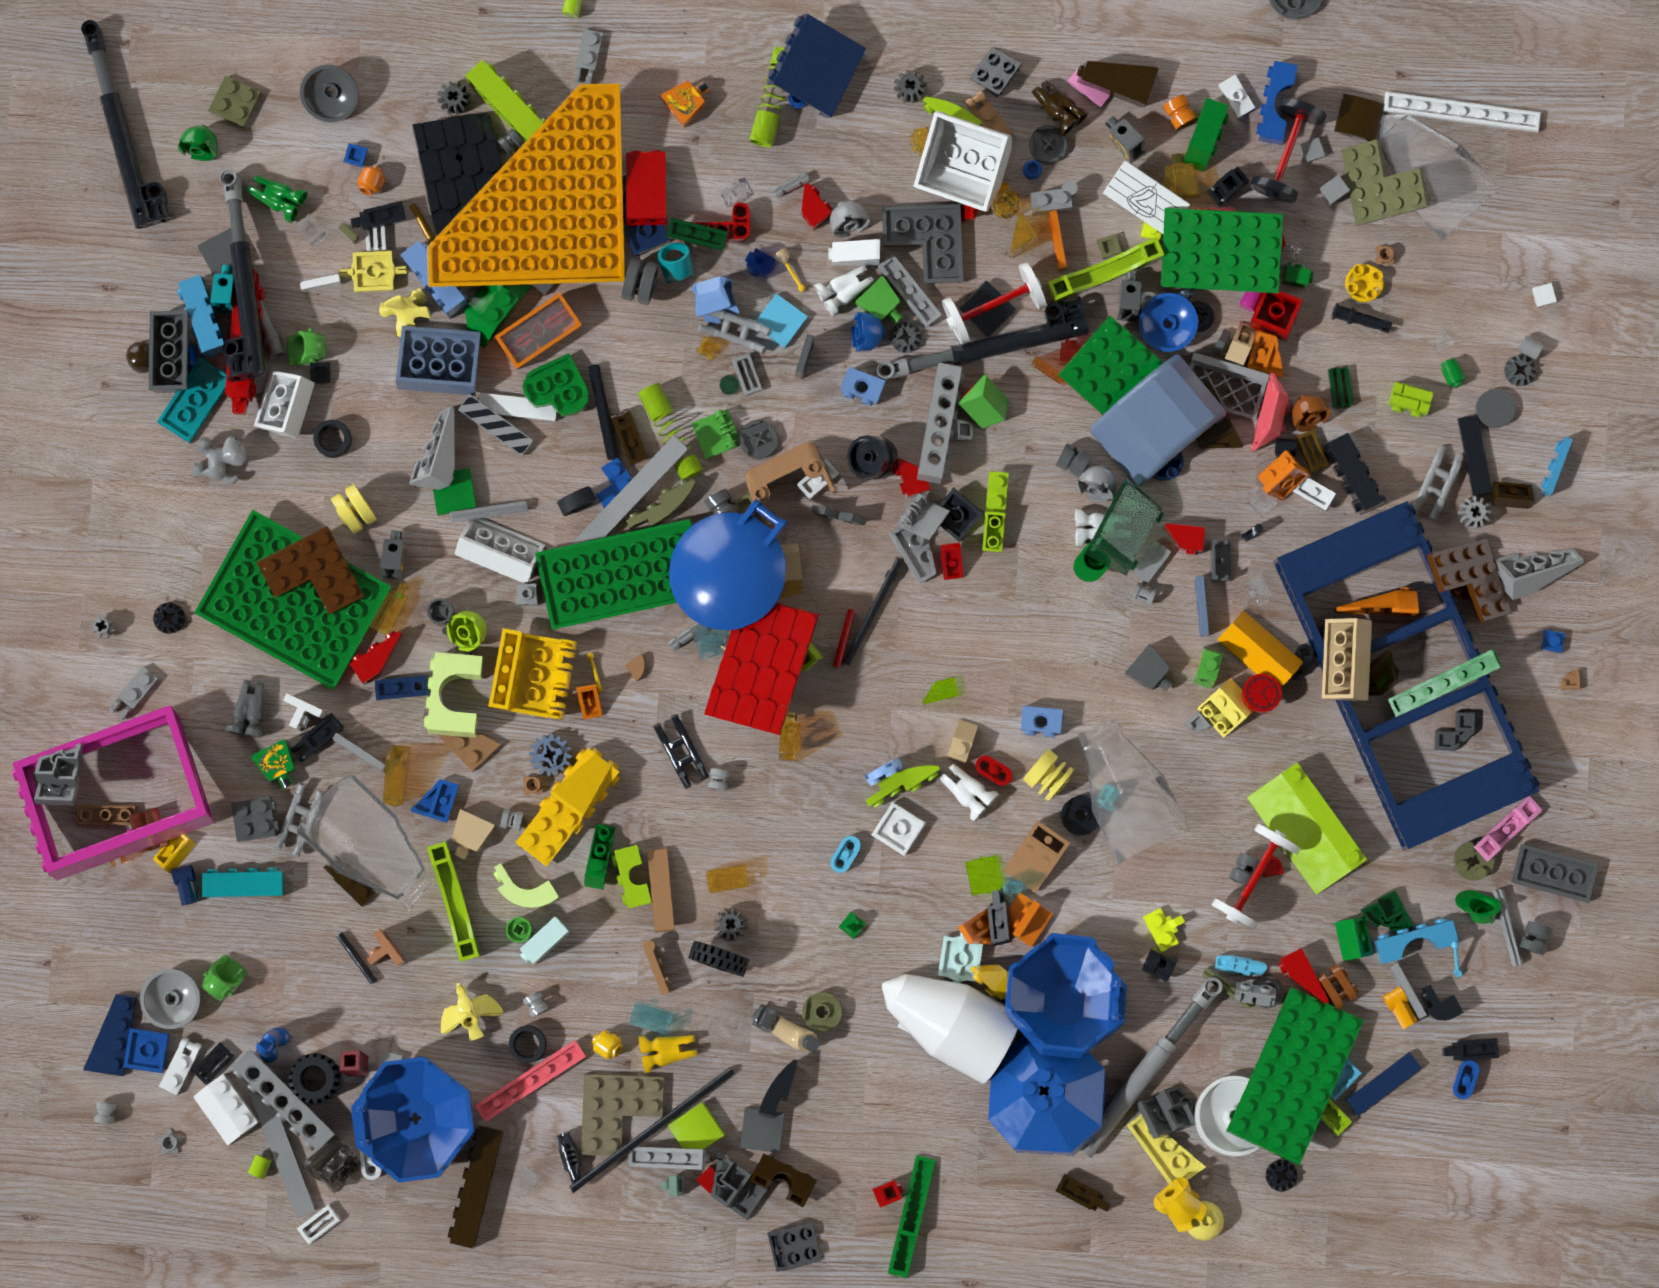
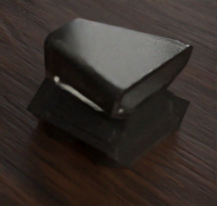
[304,1137,361,1193]

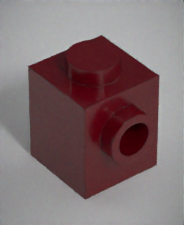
[340,1050,369,1077]

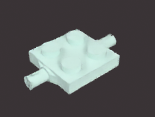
[938,933,983,984]

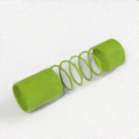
[749,47,786,148]
[638,383,703,481]

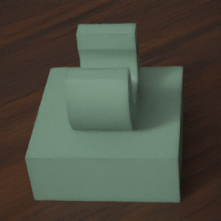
[661,1175,684,1196]

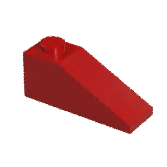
[1278,948,1329,1003]

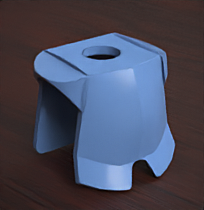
[692,276,739,324]

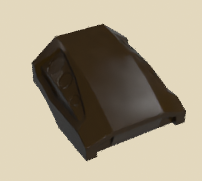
[1368,649,1399,696]

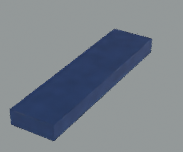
[1345,1052,1421,1116]

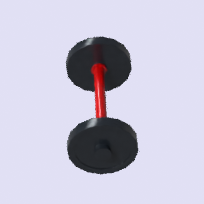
[1250,98,1327,203]

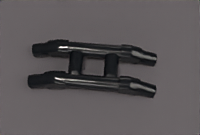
[653,714,709,789]

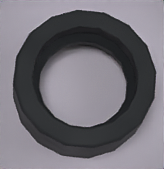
[313,419,352,458]
[557,486,597,516]
[508,1025,547,1063]

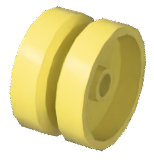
[330,483,378,535]

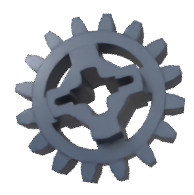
[529,733,572,777]

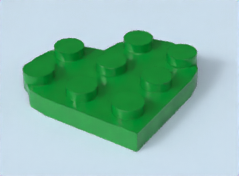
[523,353,588,417]

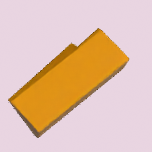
[1217,610,1303,687]

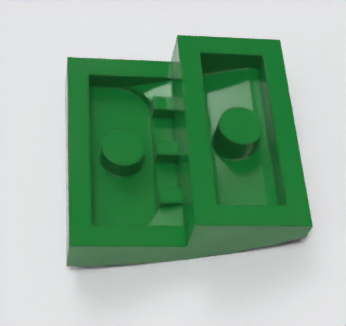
[433,468,476,516]

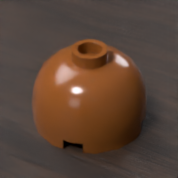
[1291,394,1332,432]

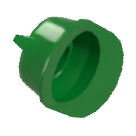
[1073,539,1115,582]
[1455,890,1502,924]

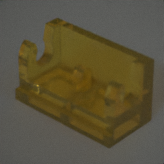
[706,865,749,893]

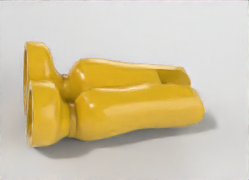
[638,1035,698,1073]

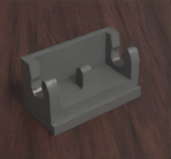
[1210,540,1231,581]

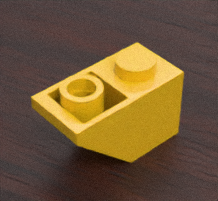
[970,964,1008,1000]

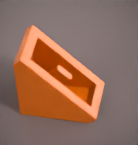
[576,684,603,720]

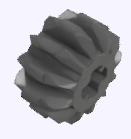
[894,70,927,104]
[437,81,471,115]
[714,907,748,941]

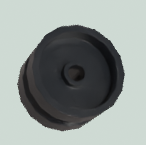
[847,435,898,480]

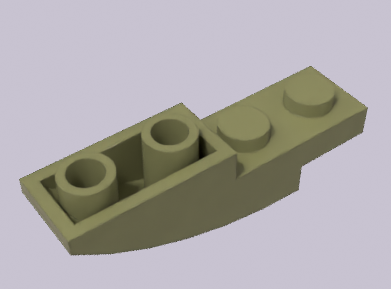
[626,478,696,530]

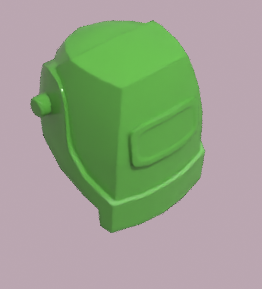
[287,328,326,365]
[202,954,247,1001]

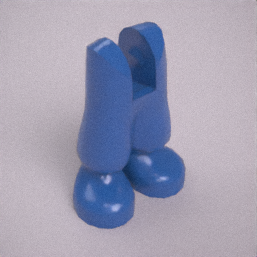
[256,1028,290,1062]

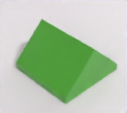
[958,375,1009,429]

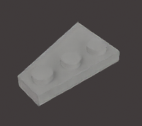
[889,527,936,585]

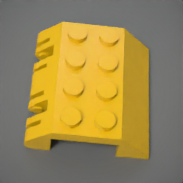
[488,628,577,720]

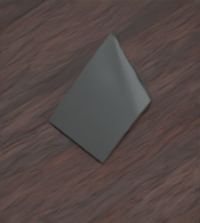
[34,744,83,805]
[1136,1086,1196,1139]
[711,1152,771,1220]

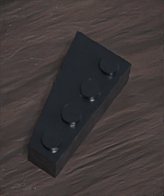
[1324,433,1386,515]

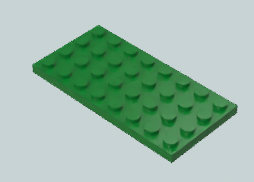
[535,519,691,630]
[1226,987,1364,1165]

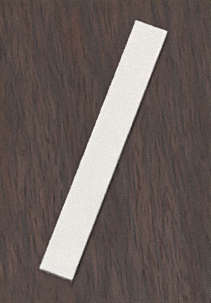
[1383,92,1541,133]

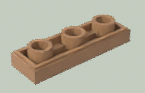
[76,805,137,825]

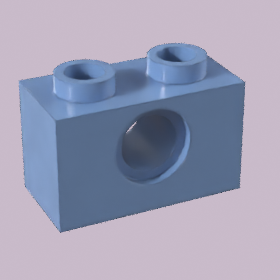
[840,367,885,406]
[1020,706,1063,738]

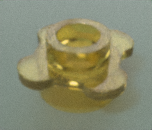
[697,337,720,360]

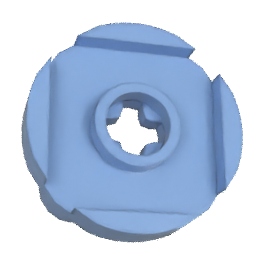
[864,757,903,786]

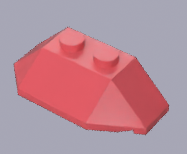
[1250,373,1291,452]

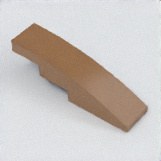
[647,849,675,933]

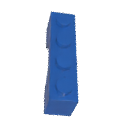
[1256,61,1298,145]

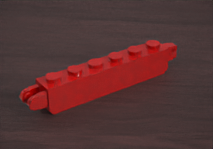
[225,269,265,415]

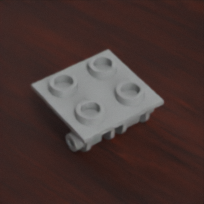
[896,492,950,540]

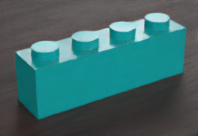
[202,868,285,898]

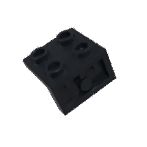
[767,1222,822,1272]

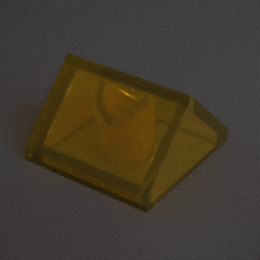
[1009,212,1038,258]

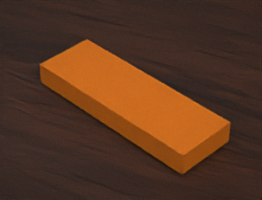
[1048,210,1067,272]

